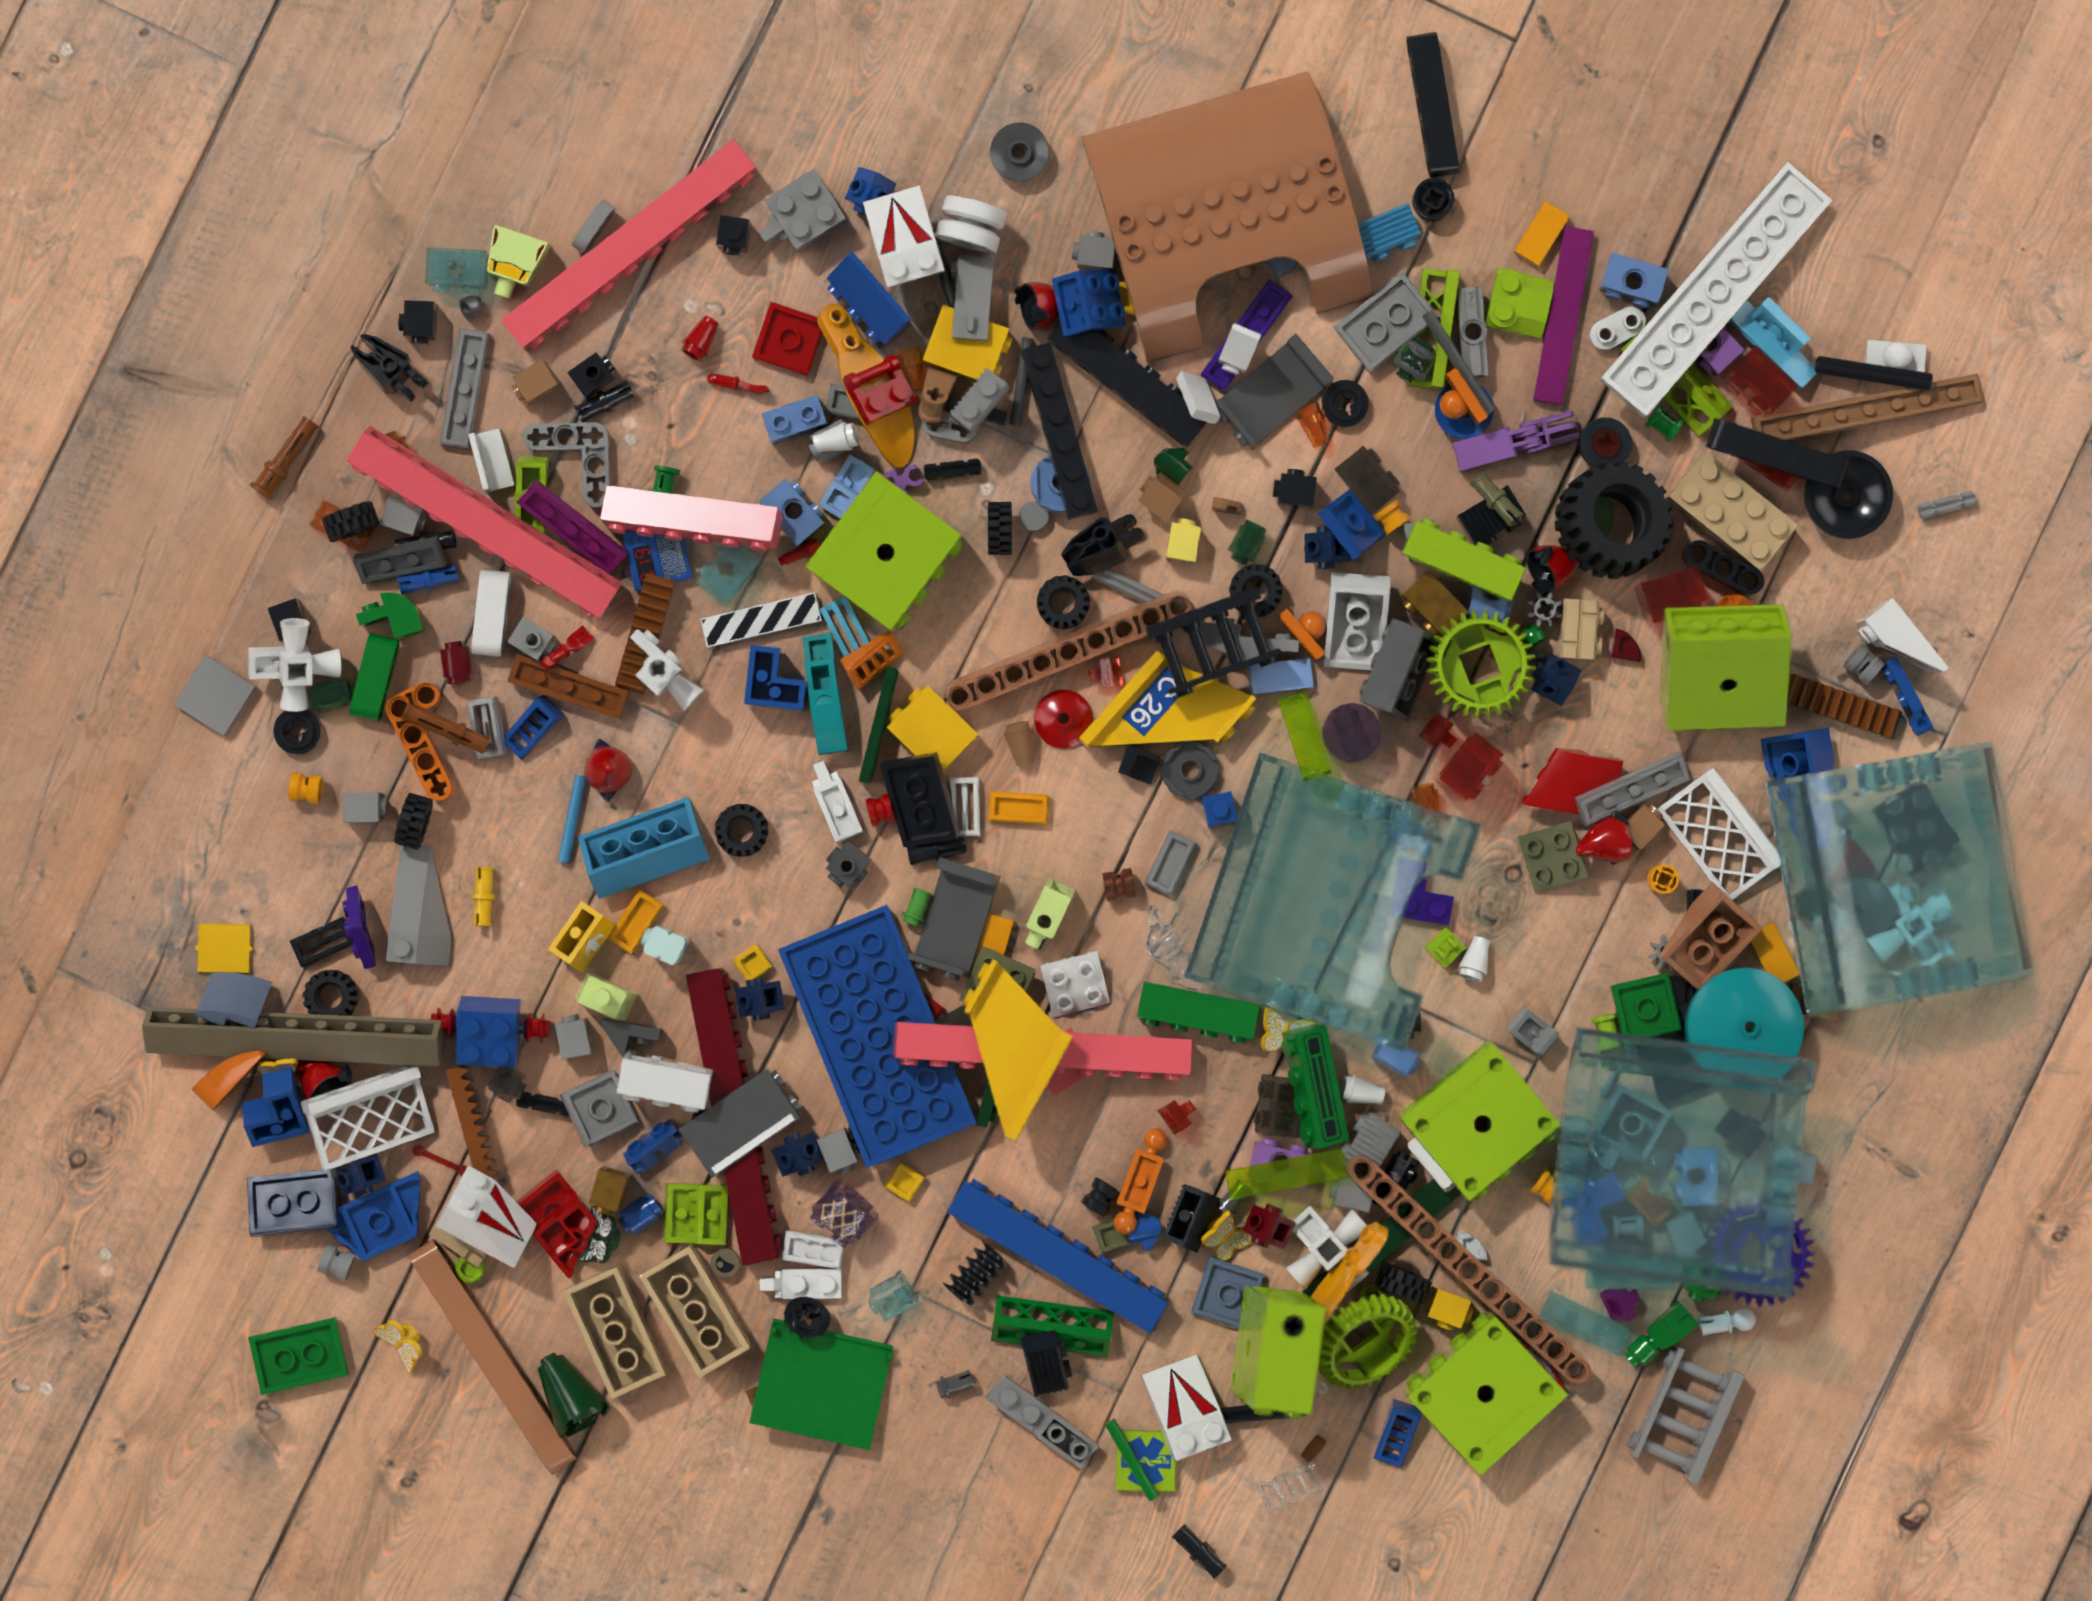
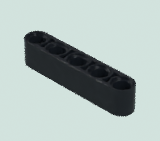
[1406,32,1460,178]
[1705,418,1850,490]

